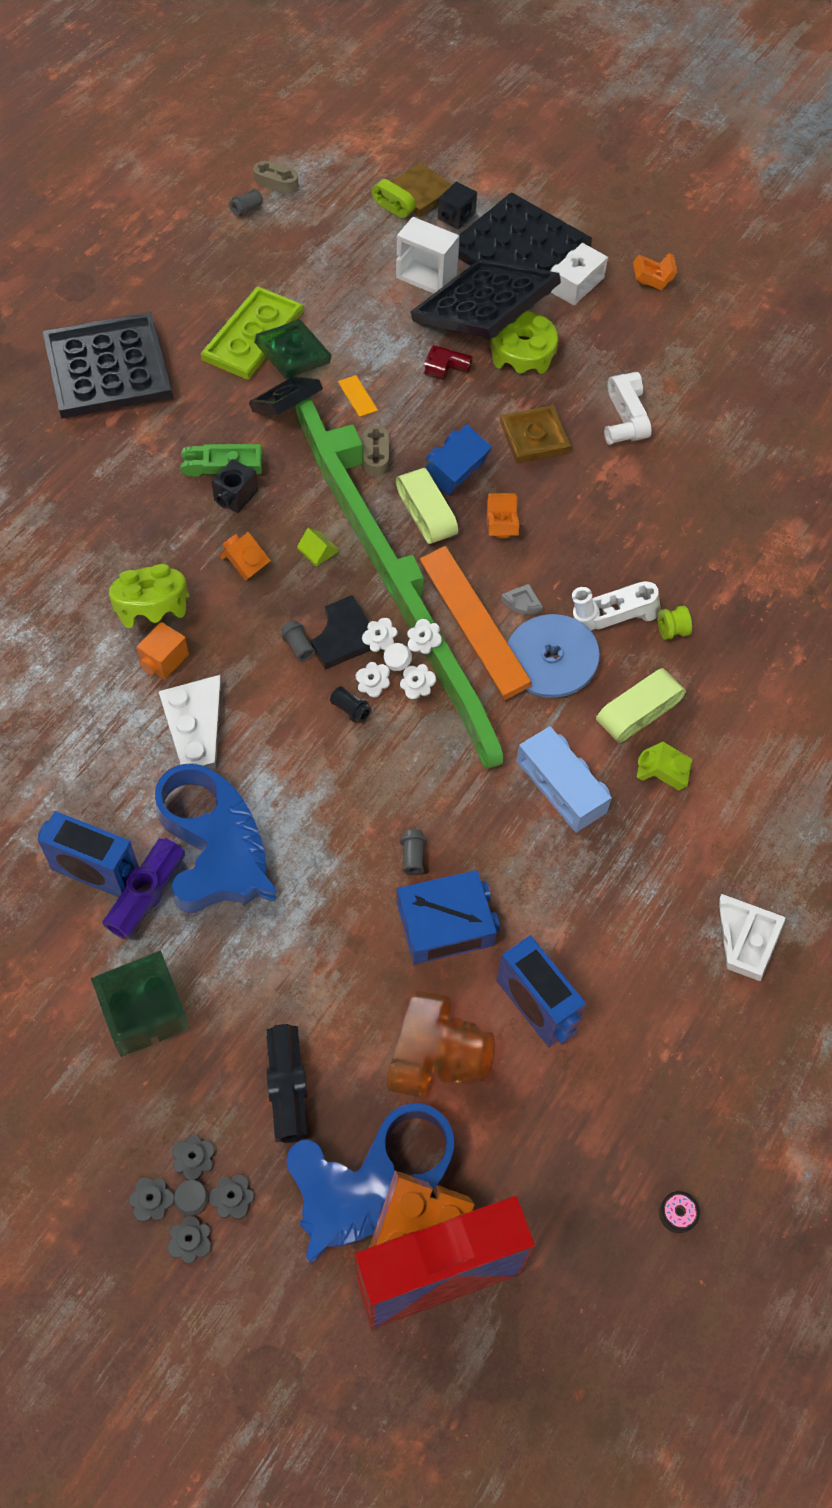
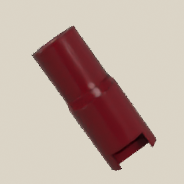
[423,345,473,379]

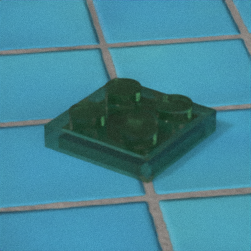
[254,319,332,379]

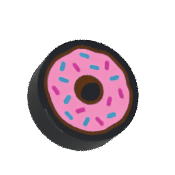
[659,1191,700,1234]

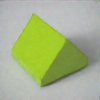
[297,528,339,567]

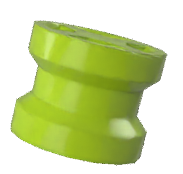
[657,605,692,640]

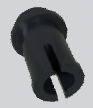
[330,686,372,723]

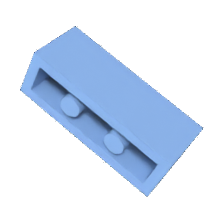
[516,726,612,833]

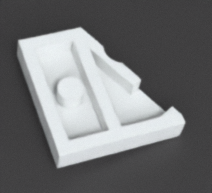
[719,894,786,982]

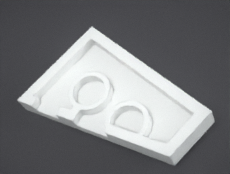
[158,675,222,770]

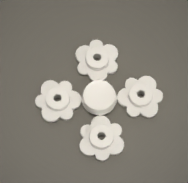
[356,618,442,700]

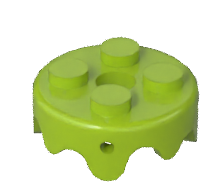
[489,311,559,374]
[109,564,190,628]

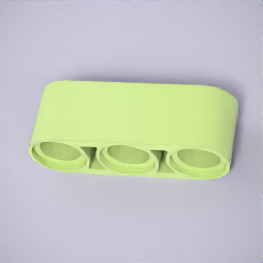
[396,468,458,544]
[596,668,686,743]

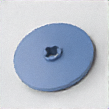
[507,614,599,698]

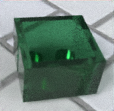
[91,950,190,1057]

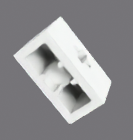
[551,243,608,305]

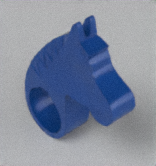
[155,763,276,913]
[287,1103,454,1263]

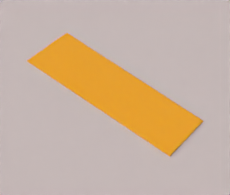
[338,375,378,417]

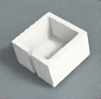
[396,217,460,293]

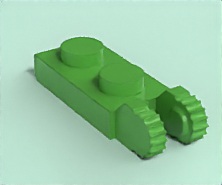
[180,444,263,476]

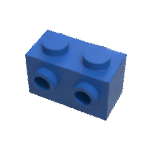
[425,424,492,496]

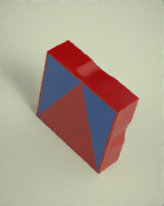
[355,1195,535,1330]

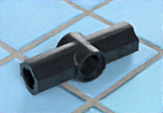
[266,1024,308,1144]

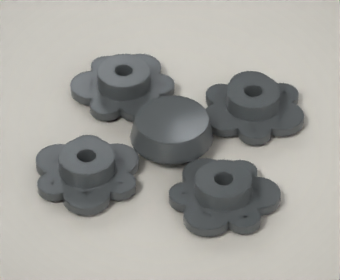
[129,1135,254,1264]

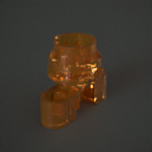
[387,991,495,1098]

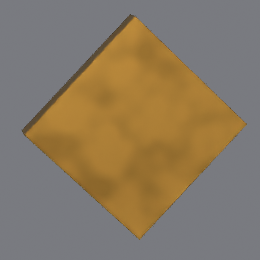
[391,163,452,217]
[500,405,571,463]

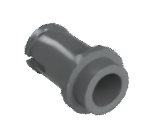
[229,188,263,216]
[281,621,315,662]
[400,829,427,875]

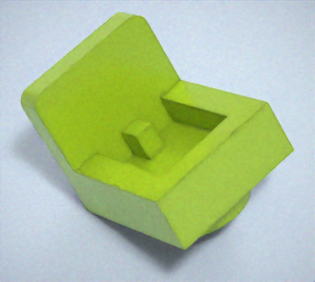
[637,742,692,791]

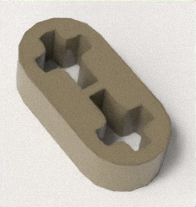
[253,161,299,194]
[363,426,389,476]

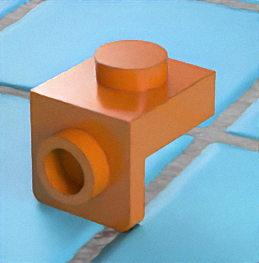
[633,253,677,291]
[486,493,519,538]
[218,532,271,581]

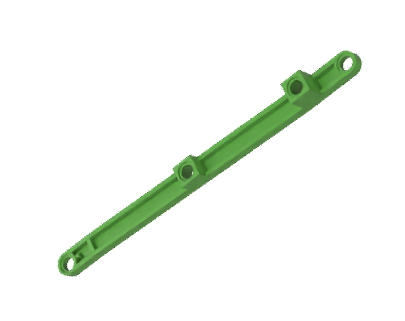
[295,397,503,769]

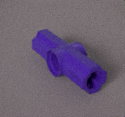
[102,838,185,940]

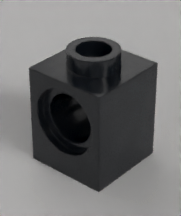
[438,181,477,229]
[211,459,258,513]

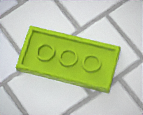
[201,286,304,380]

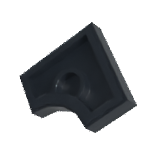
[311,595,371,670]

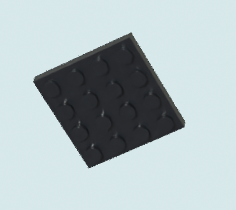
[458,192,592,271]
[410,258,561,339]
[42,312,173,419]

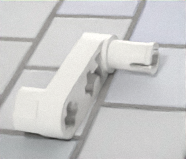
[604,372,652,445]
[572,581,661,631]

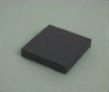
[249,377,323,415]

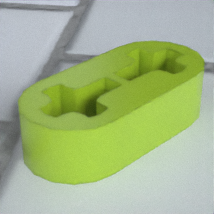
[371,179,416,218]

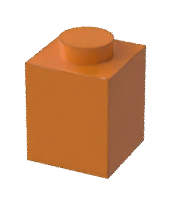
[136,622,189,680]

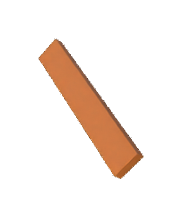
[419,546,532,701]

